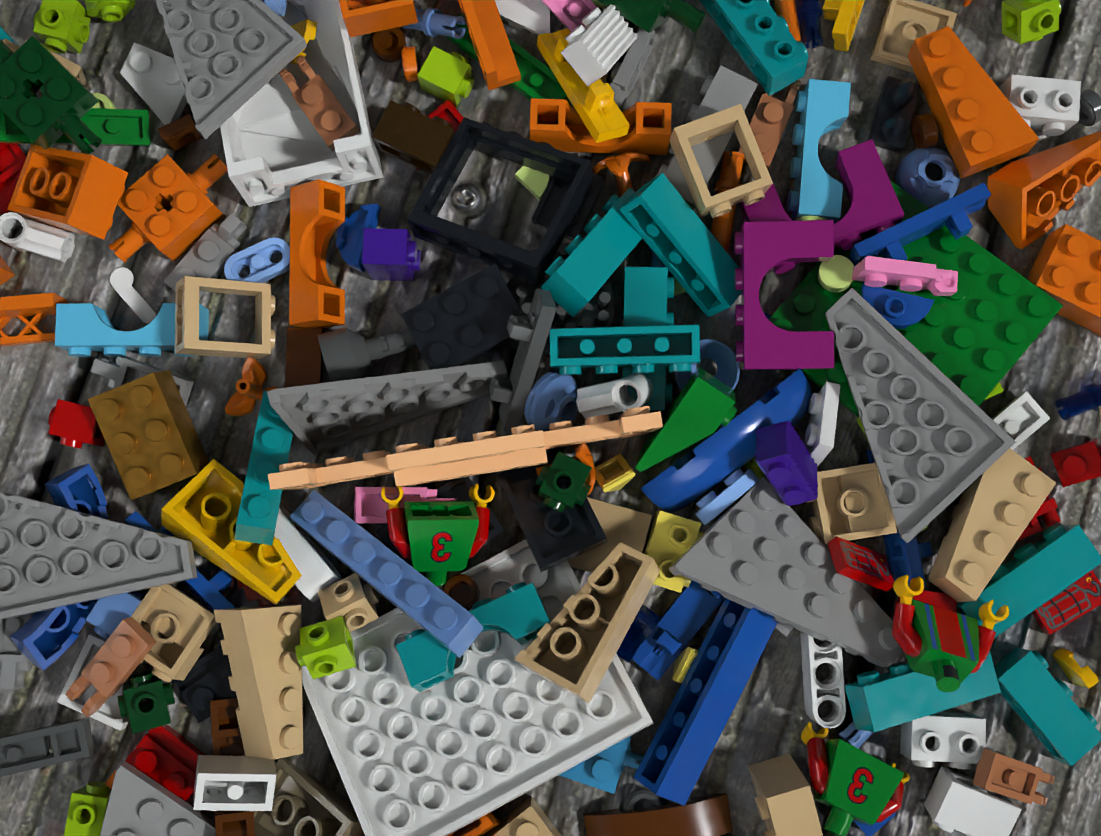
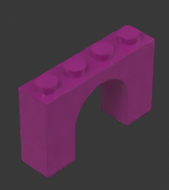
[738,139,904,275]
[734,220,834,370]

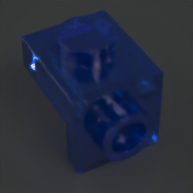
[616,604,661,662]

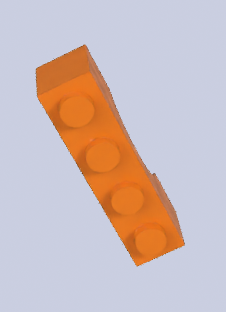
[530,98,672,155]
[289,179,345,329]

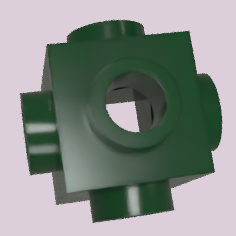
[535,451,592,513]
[117,671,175,734]

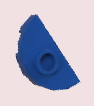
[336,204,382,273]
[861,283,934,329]

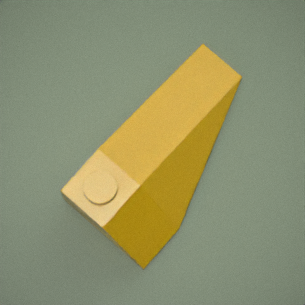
[161,459,302,605]

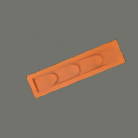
[457,0,521,91]
[0,293,68,346]

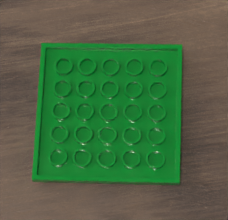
[769,181,1063,418]

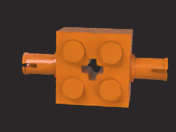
[108,153,228,263]

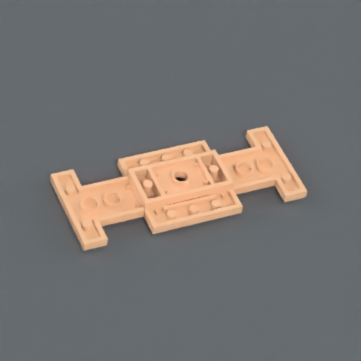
[268,406,663,490]

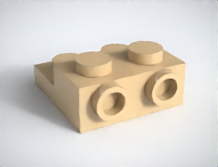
[806,463,897,544]
[131,584,216,683]

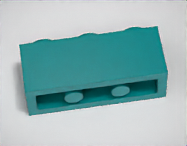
[994,647,1101,766]

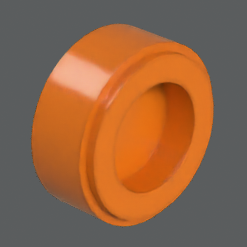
[401,46,419,82]

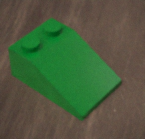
[635,367,737,472]

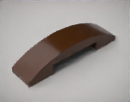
[210,698,255,836]
[584,793,733,836]

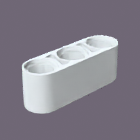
[274,503,342,602]
[800,632,846,729]

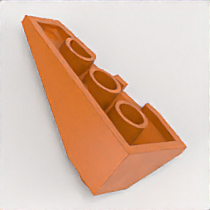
[987,131,1101,249]

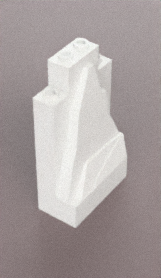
[220,0,383,207]

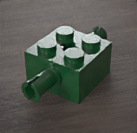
[598,0,706,33]
[0,36,102,154]

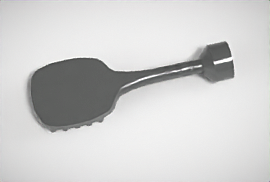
[318,243,615,382]

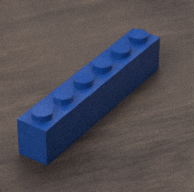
[633,598,778,806]

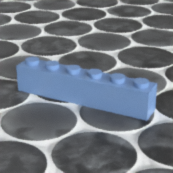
[290,490,484,658]

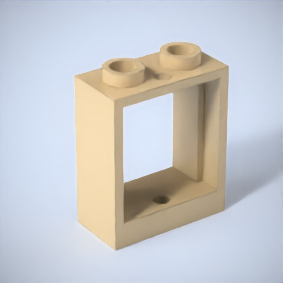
[669,104,773,218]
[175,276,276,359]

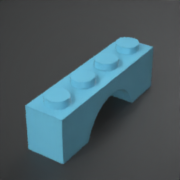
[787,79,851,224]
[55,303,209,357]

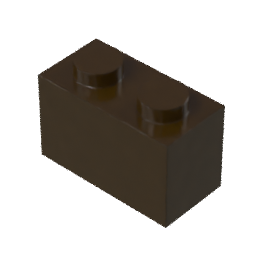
[372,100,455,174]

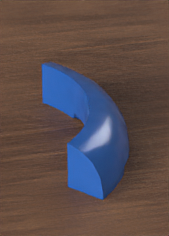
[641,369,812,512]
[10,464,108,671]

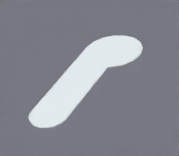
[110,267,156,324]

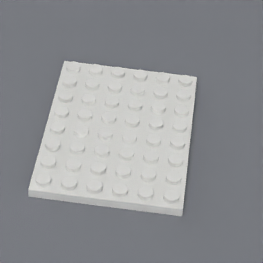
[302,539,653,836]

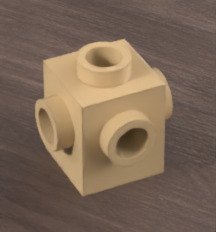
[318,573,379,632]

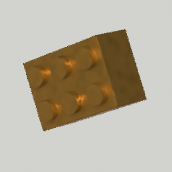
[88,370,209,500]

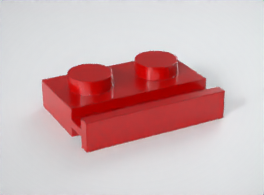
[125,725,205,802]

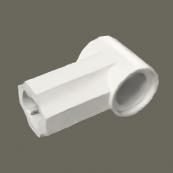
[0,212,75,263]
[576,373,653,419]

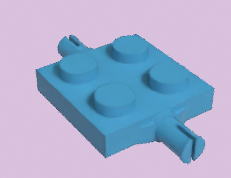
[559,735,644,794]

